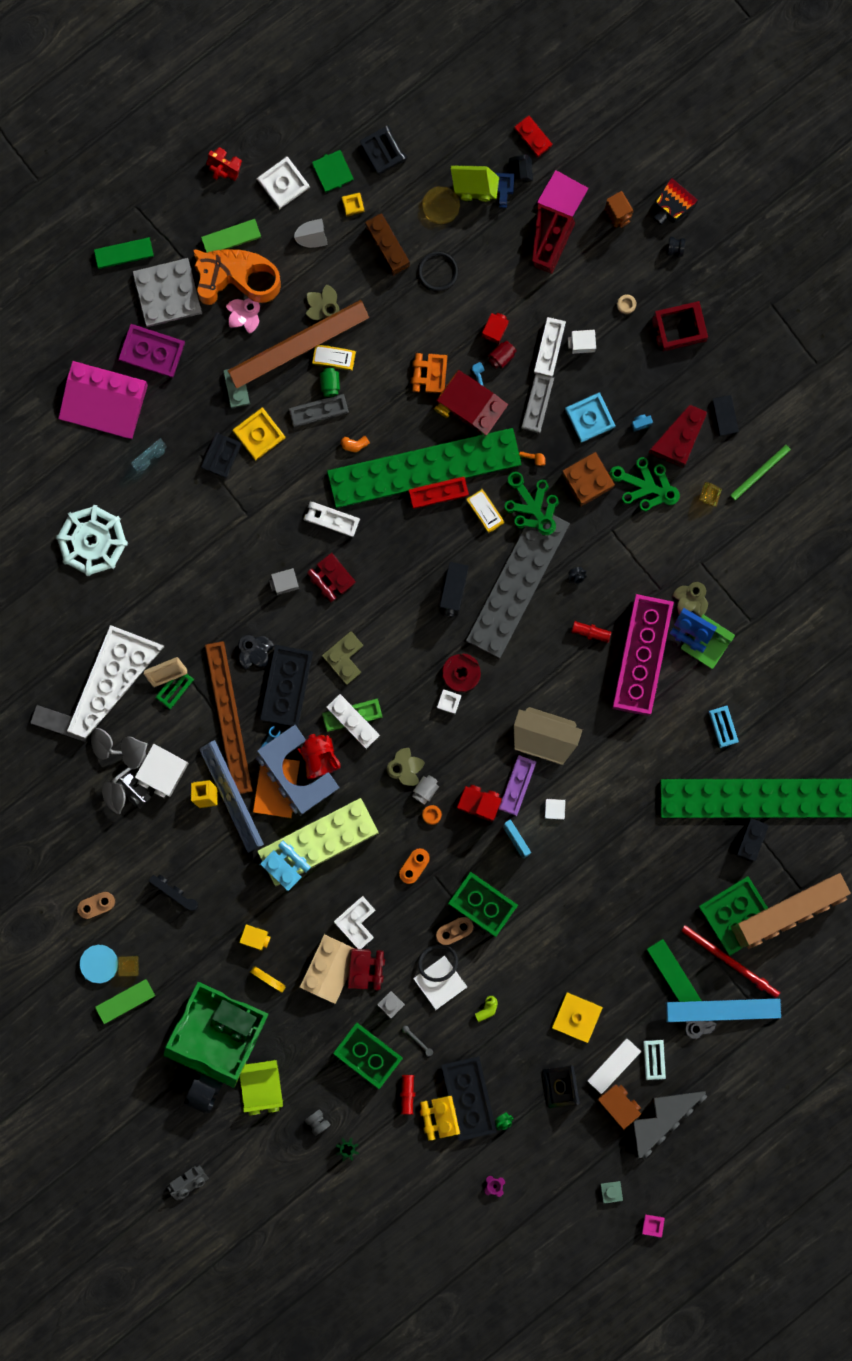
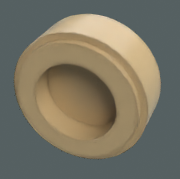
[617,295,636,315]

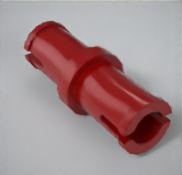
[571,621,611,643]
[400,1075,415,1115]

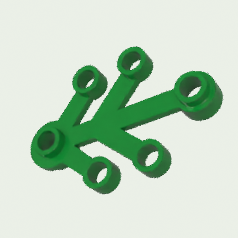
[609,457,680,512]
[504,472,559,536]

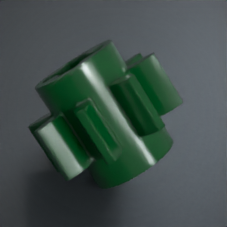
[336,1138,359,1161]

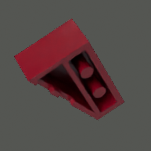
[532,203,575,274]
[649,405,707,468]

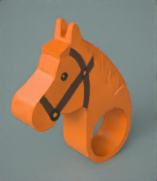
[193,249,281,305]

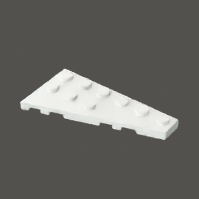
[67,625,164,739]

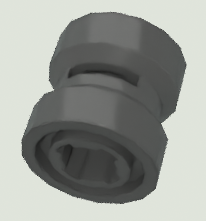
[304,1109,331,1136]

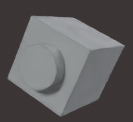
[269,568,299,595]
[377,991,405,1018]

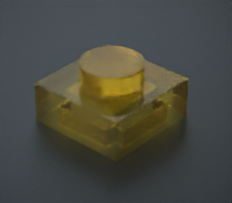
[699,482,722,507]
[119,956,139,976]

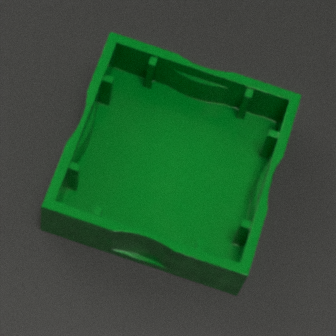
[163,982,268,1088]

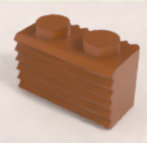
[605,191,633,228]

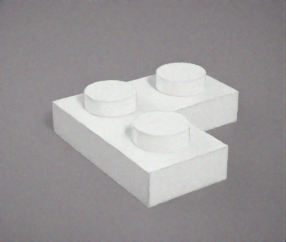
[334,896,376,949]

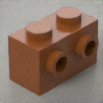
[598,1084,641,1129]

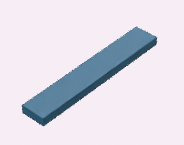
[666,999,781,1022]

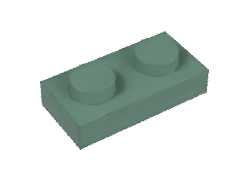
[224,369,250,408]

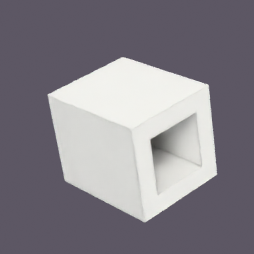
[568,330,596,354]

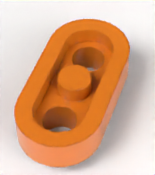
[400,848,430,884]

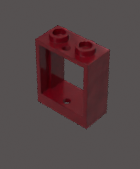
[652,301,708,351]

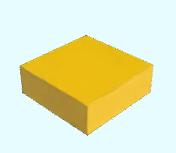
[342,193,365,216]

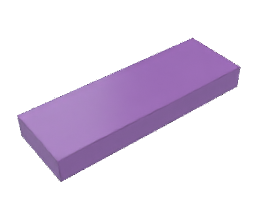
[499,755,536,816]

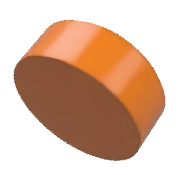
[422,805,442,825]

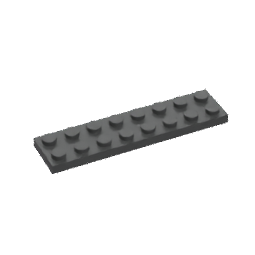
[466,509,570,659]

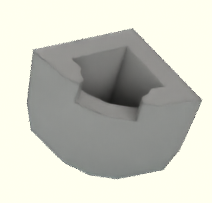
[294,219,328,248]

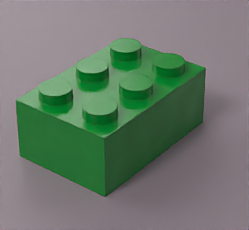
[448,872,518,938]
[333,1023,403,1089]

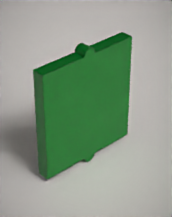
[312,150,354,192]

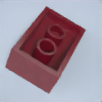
[436,370,508,436]

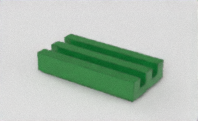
[155,674,194,710]

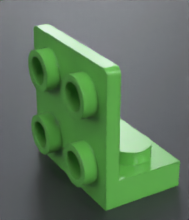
[681,614,735,669]

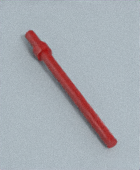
[681,925,780,998]

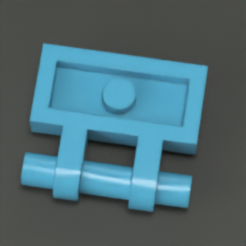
[261,840,311,891]

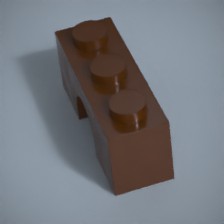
[365,213,410,276]

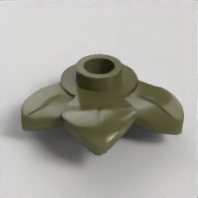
[306,285,340,320]
[673,582,708,617]
[387,748,425,786]

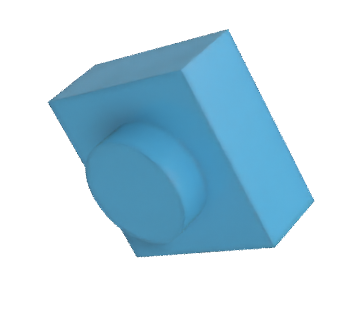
[631,414,653,432]

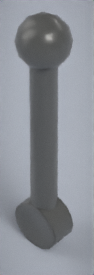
[402,1025,433,1056]

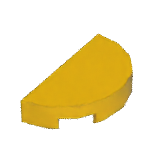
[250,966,286,993]

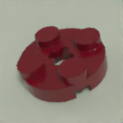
[443,654,481,692]

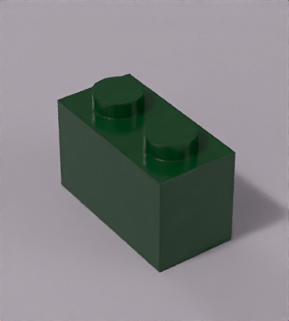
[210,1000,257,1043]

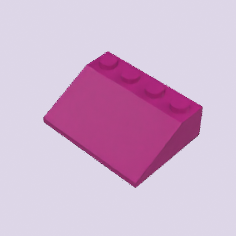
[59,361,148,439]

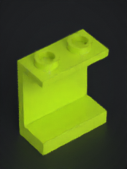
[240,1060,283,1115]

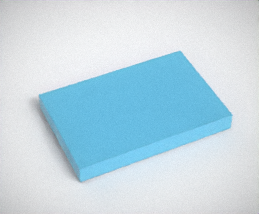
[503,819,531,858]

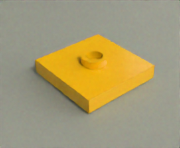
[552,992,603,1043]

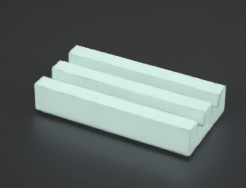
[643,1040,666,1080]

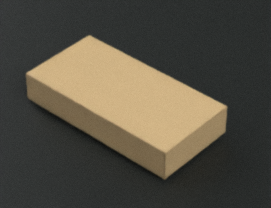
[144,657,187,687]

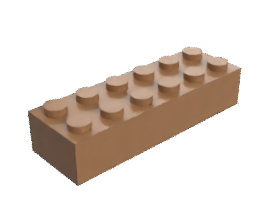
[731,873,851,949]

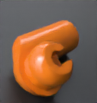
[341,436,370,453]

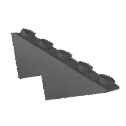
[633,1091,707,1159]

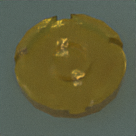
[422,186,460,225]

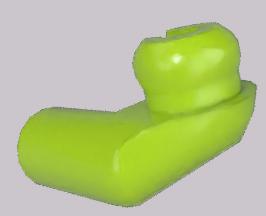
[475,996,498,1022]

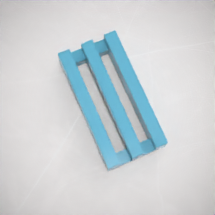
[709,706,739,748]

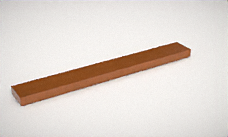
[227,300,369,388]
[205,641,253,794]

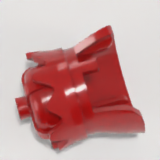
[297,734,340,779]

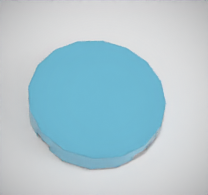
[80,945,119,983]

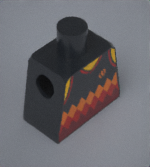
[653,177,699,225]

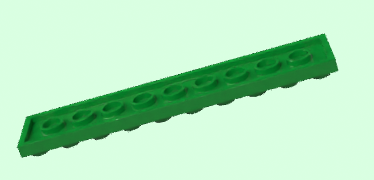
[328,428,522,508]
[661,779,852,818]

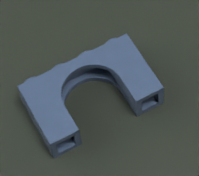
[256,725,339,816]

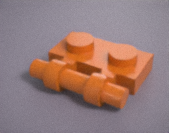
[411,353,447,394]

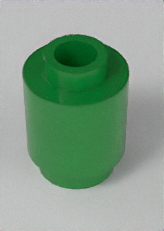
[320,368,340,397]

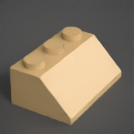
[300,934,354,1004]

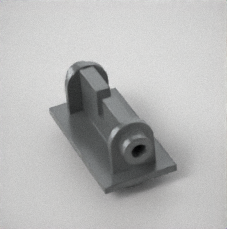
[116,770,151,809]
[167,1165,209,1200]

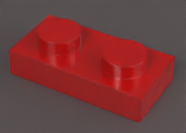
[514,116,553,157]

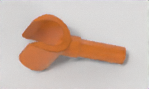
[519,452,545,466]

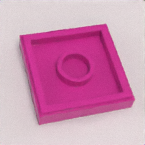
[537,170,589,217]

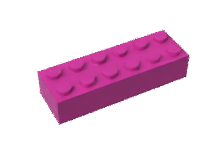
[612,594,674,716]

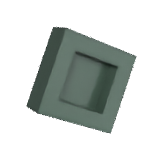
[601,1181,623,1203]

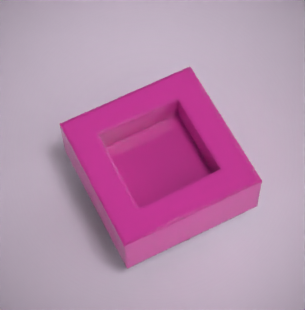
[642,1214,665,1237]

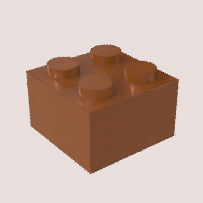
[562,452,615,507]

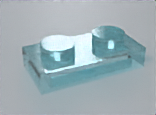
[131,438,166,471]

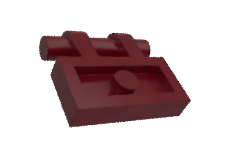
[307,553,356,602]
[347,949,385,990]

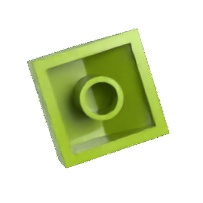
[451,166,499,201]

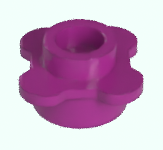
[484,1176,505,1197]

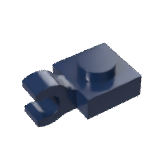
[495,173,514,208]

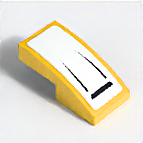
[312,345,356,370]
[466,489,504,533]

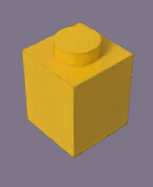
[191,780,217,808]
[240,924,271,950]

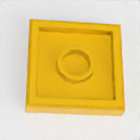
[232,407,286,461]

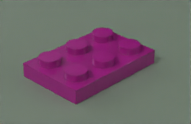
[119,324,185,378]

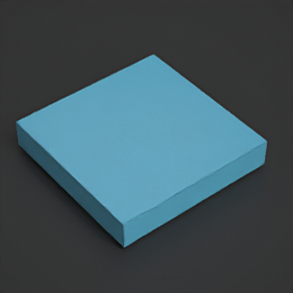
[565,392,616,443]

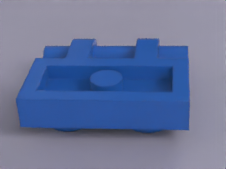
[670,608,717,653]

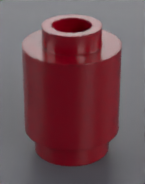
[489,341,517,369]

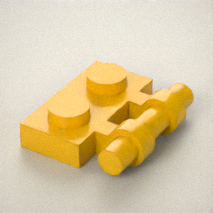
[420,1095,460,1141]

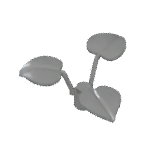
[91,728,147,814]

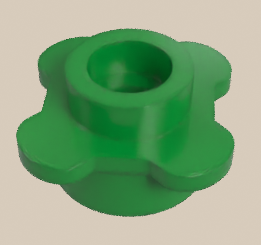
[494,1112,514,1130]

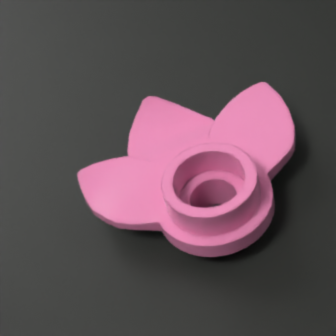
[226,298,260,334]

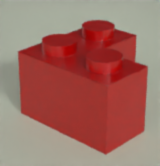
[457,784,502,823]

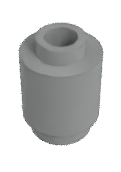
[412,775,439,805]

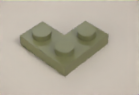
[322,631,364,685]

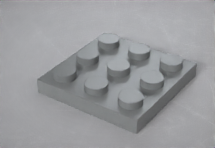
[133,258,202,327]

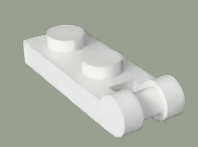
[303,501,360,537]

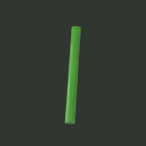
[730,445,791,501]

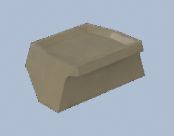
[514,707,582,765]

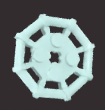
[56,505,128,576]

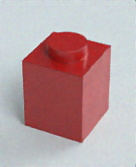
[482,313,509,345]

